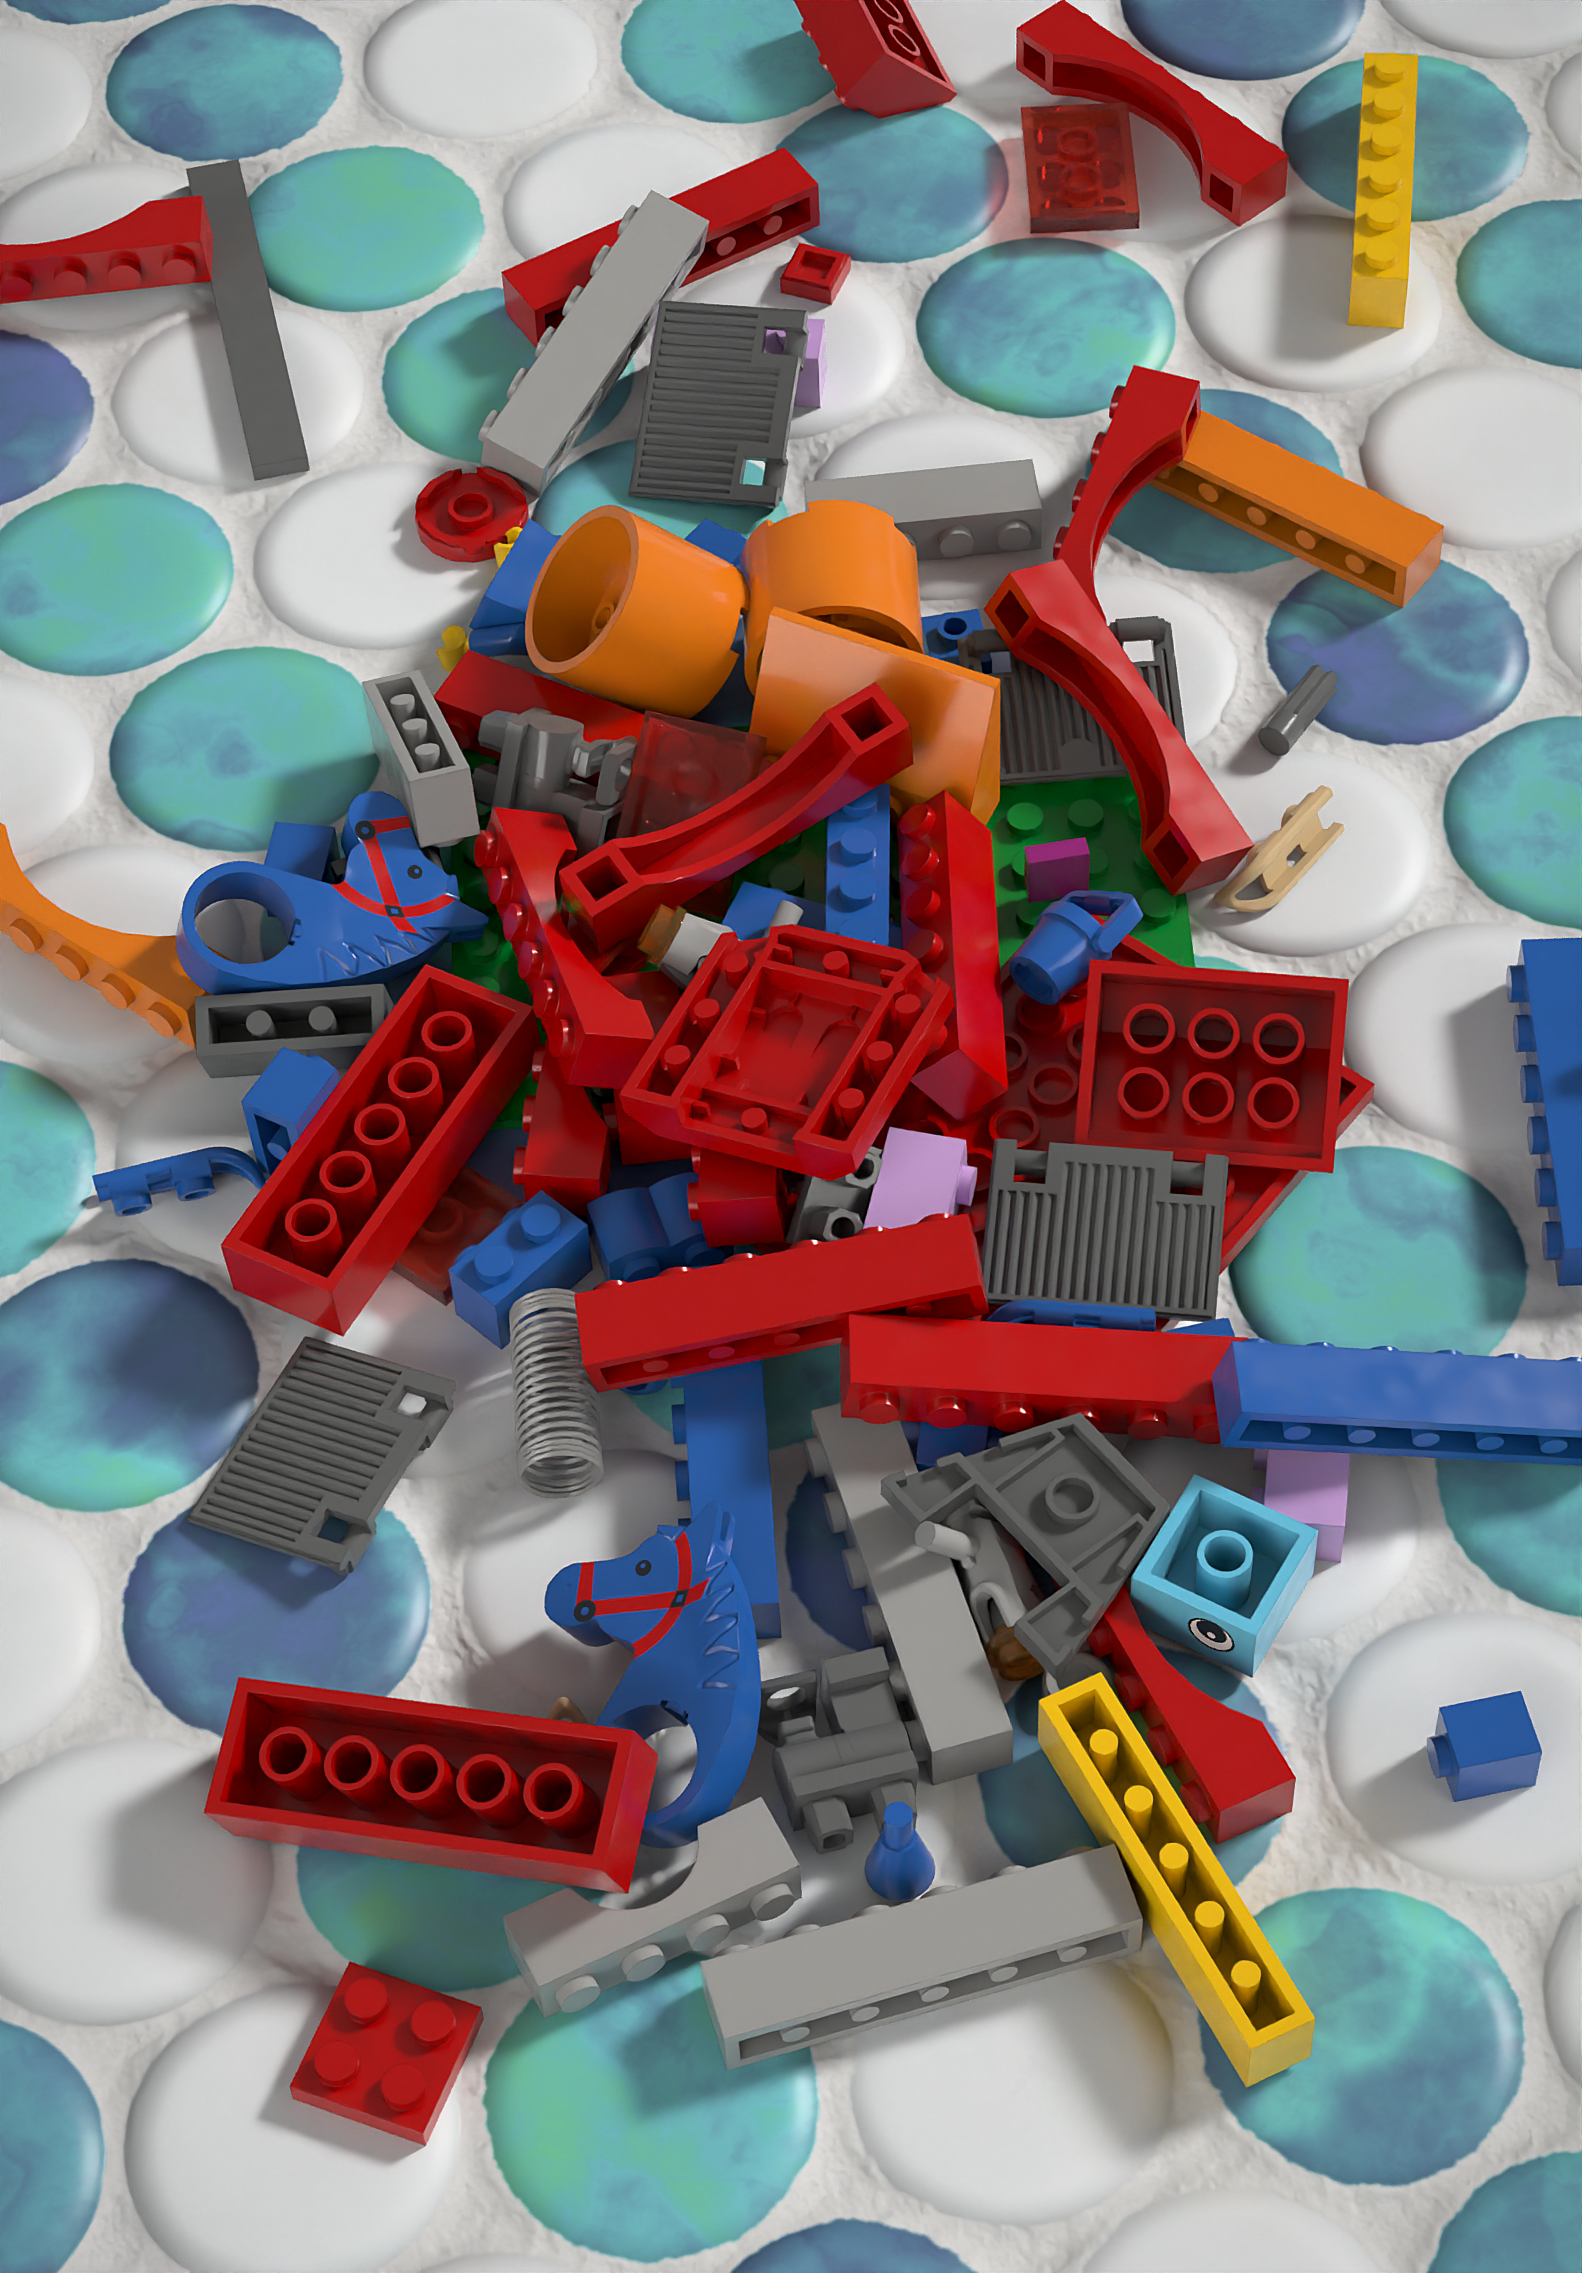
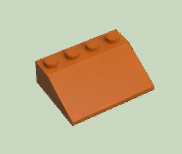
[748,606,1000,827]

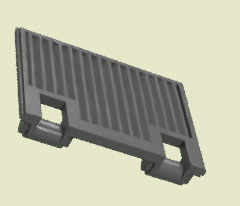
[628,300,809,509]
[957,616,1186,786]
[981,1138,1229,1322]
[187,1336,457,1576]

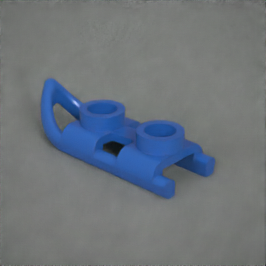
[92,1146,266,1217]
[987,1300,1156,1332]

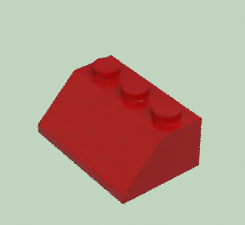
[794,0,957,119]

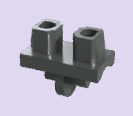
[785,1146,883,1245]

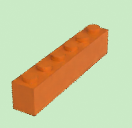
[1148,410,1444,608]

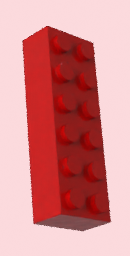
[220,964,541,1337]
[204,1677,659,1894]

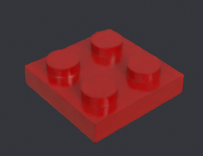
[289,1961,484,2146]

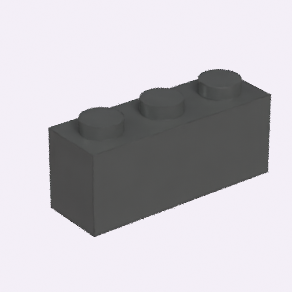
[195,984,394,1078]

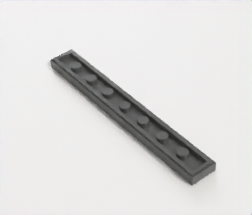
[186,159,310,481]

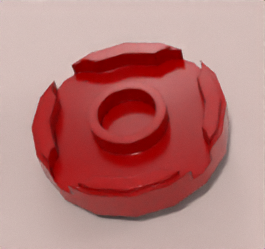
[415,467,529,563]

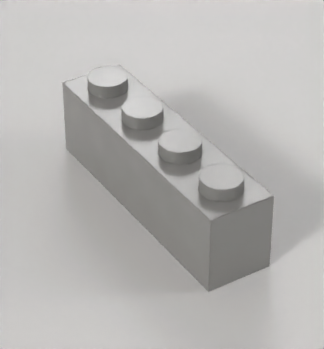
[804,459,1042,561]
[361,669,480,847]

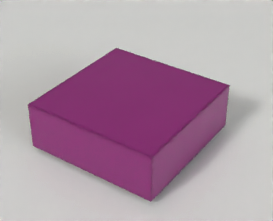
[1024,837,1090,903]

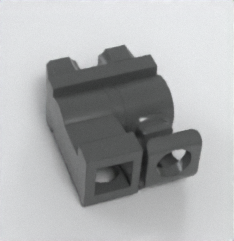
[471,706,639,859]
[757,1647,919,1854]

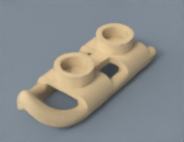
[1214,785,1345,912]

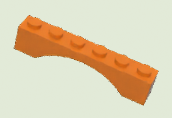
[0,823,236,1049]

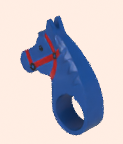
[176,791,489,995]
[544,1500,761,1849]

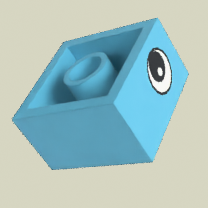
[1130,1474,1318,1678]

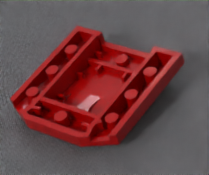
[619,924,955,1181]

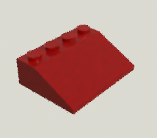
[1074,959,1349,1174]

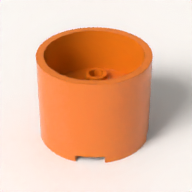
[740,500,924,697]
[525,505,750,722]

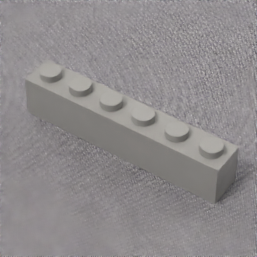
[478,190,709,497]
[803,1403,1013,1786]
[700,1844,1143,2070]

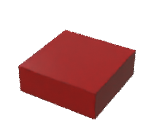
[780,243,851,305]

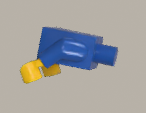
[436,519,562,672]

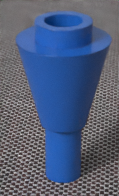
[864,1802,935,1901]

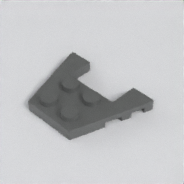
[881,1413,1171,1679]

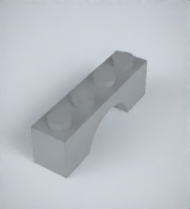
[503,1797,802,2019]

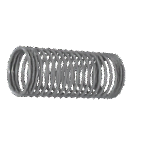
[509,1288,604,1499]

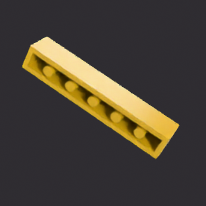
[1348,52,1419,328]
[1038,1672,1316,2088]

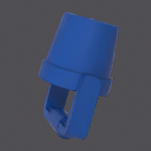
[1009,890,1143,1005]

